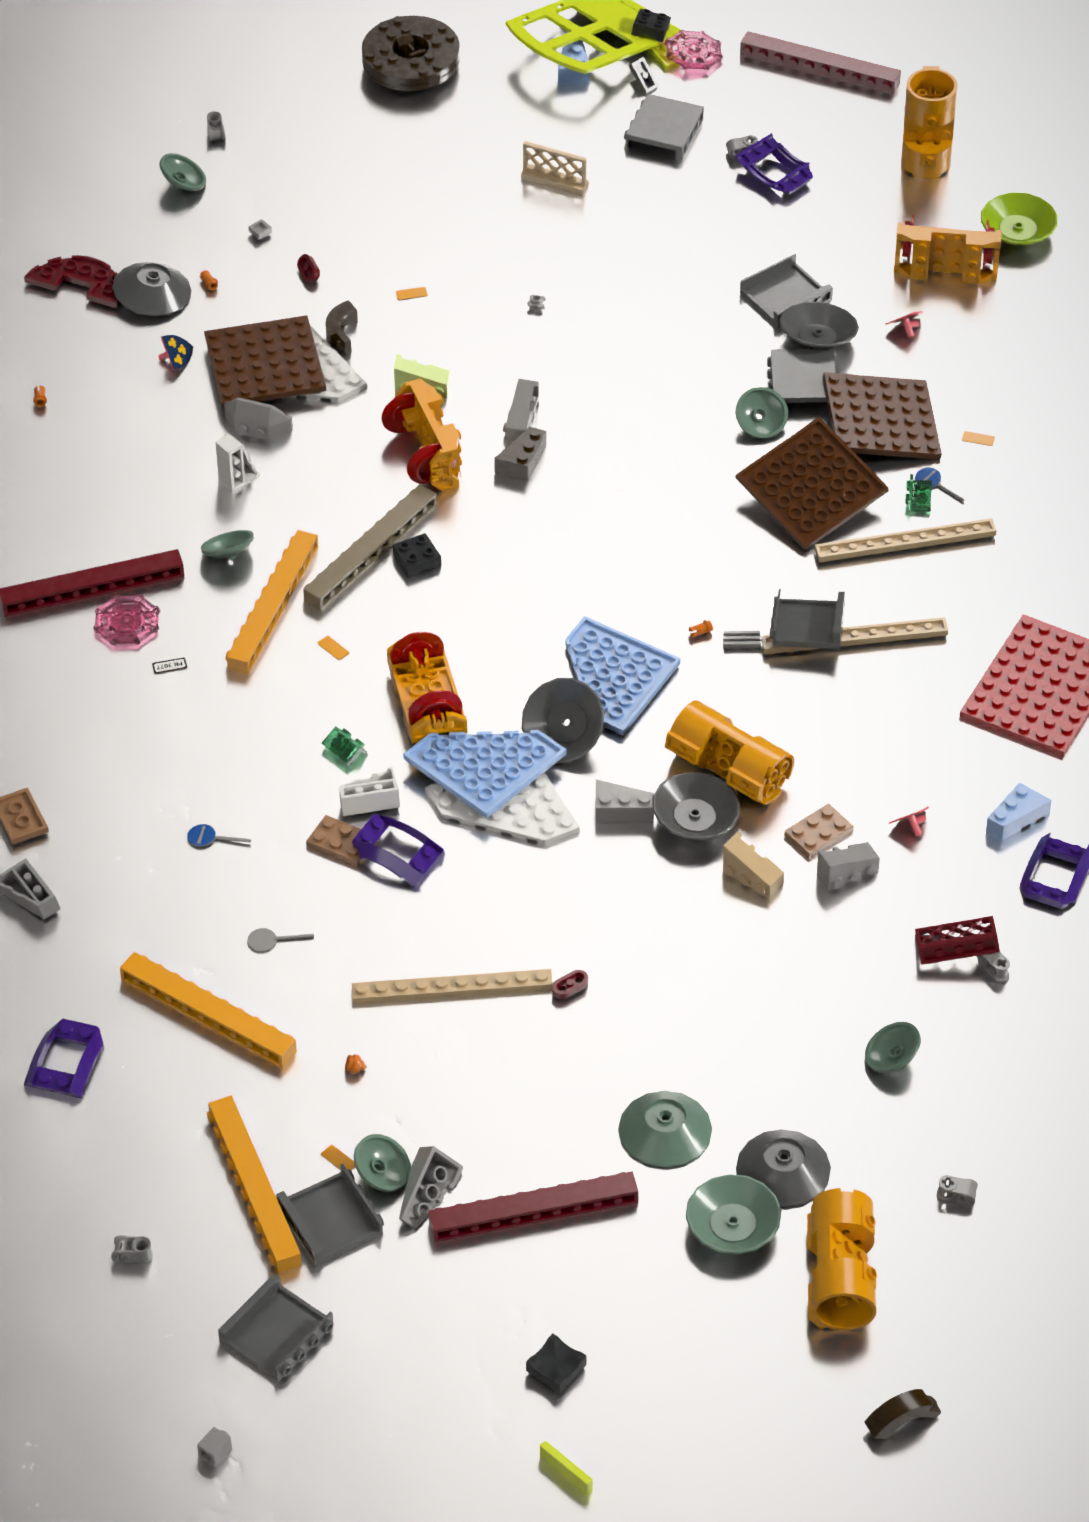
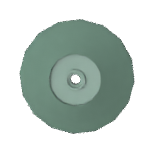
[618,1090,713,1168]
[685,1174,782,1254]

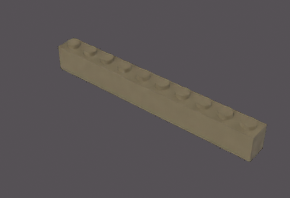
[303,484,437,611]

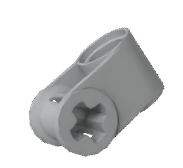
[207,111,226,142]
[725,135,758,161]
[976,950,1011,983]
[936,1175,978,1206]
[111,1235,153,1264]

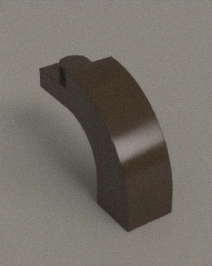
[325,300,358,355]
[864,1389,942,1439]

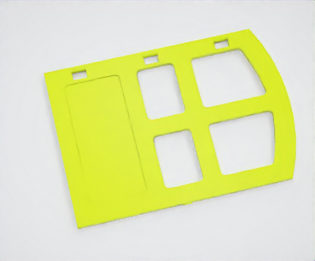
[505,0,684,74]

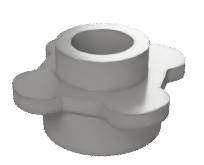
[527,294,546,310]

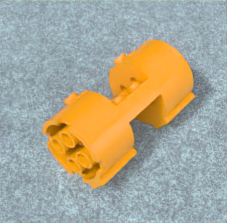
[901,66,958,180]
[664,700,795,805]
[807,1188,877,1330]

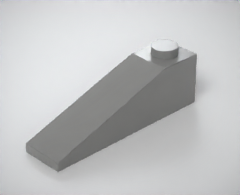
[399,1146,464,1229]

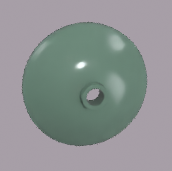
[159,153,206,191]
[735,387,788,439]
[201,530,255,560]
[864,1021,921,1073]
[354,1134,411,1192]

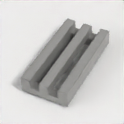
[723,630,761,649]

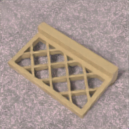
[521,141,589,195]

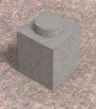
[197,1427,232,1467]

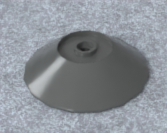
[112,262,192,316]
[779,302,859,349]
[521,678,604,763]
[652,772,740,841]
[736,1129,831,1208]

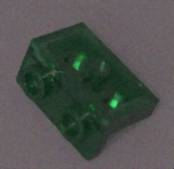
[905,474,932,512]
[321,726,368,766]

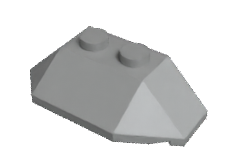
[224,398,293,440]

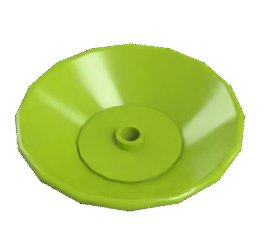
[980,192,1058,245]

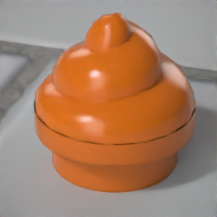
[345,1054,367,1074]

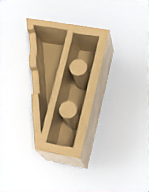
[723,831,784,899]

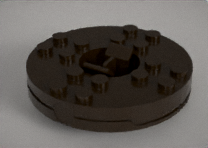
[361,15,460,91]

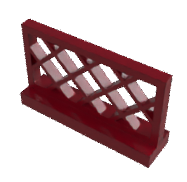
[915,915,1000,965]

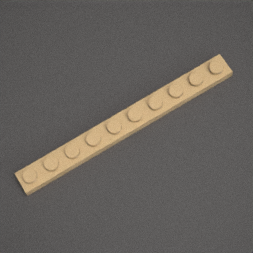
[815,518,997,562]
[761,617,949,654]
[351,969,553,1004]

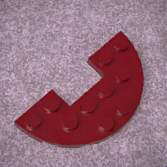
[24,255,120,308]

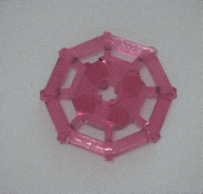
[665,29,724,71]
[93,594,161,646]

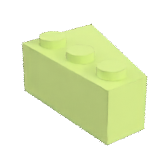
[394,354,450,398]

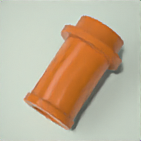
[199,270,218,290]
[33,385,47,407]
[688,620,713,638]

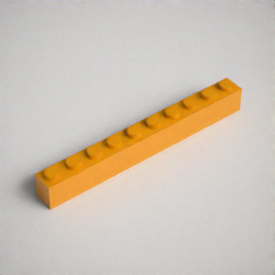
[225,530,319,675]
[120,952,297,1068]
[206,1095,302,1273]

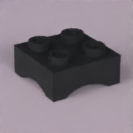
[631,9,671,43]
[392,533,442,578]
[526,1333,587,1394]

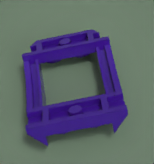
[735,133,813,195]
[352,814,445,889]
[1019,831,1089,909]
[24,1019,105,1099]

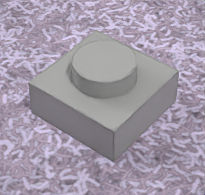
[248,219,272,240]

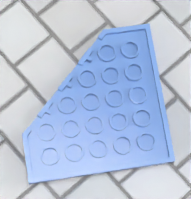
[565,616,681,735]
[403,730,566,819]

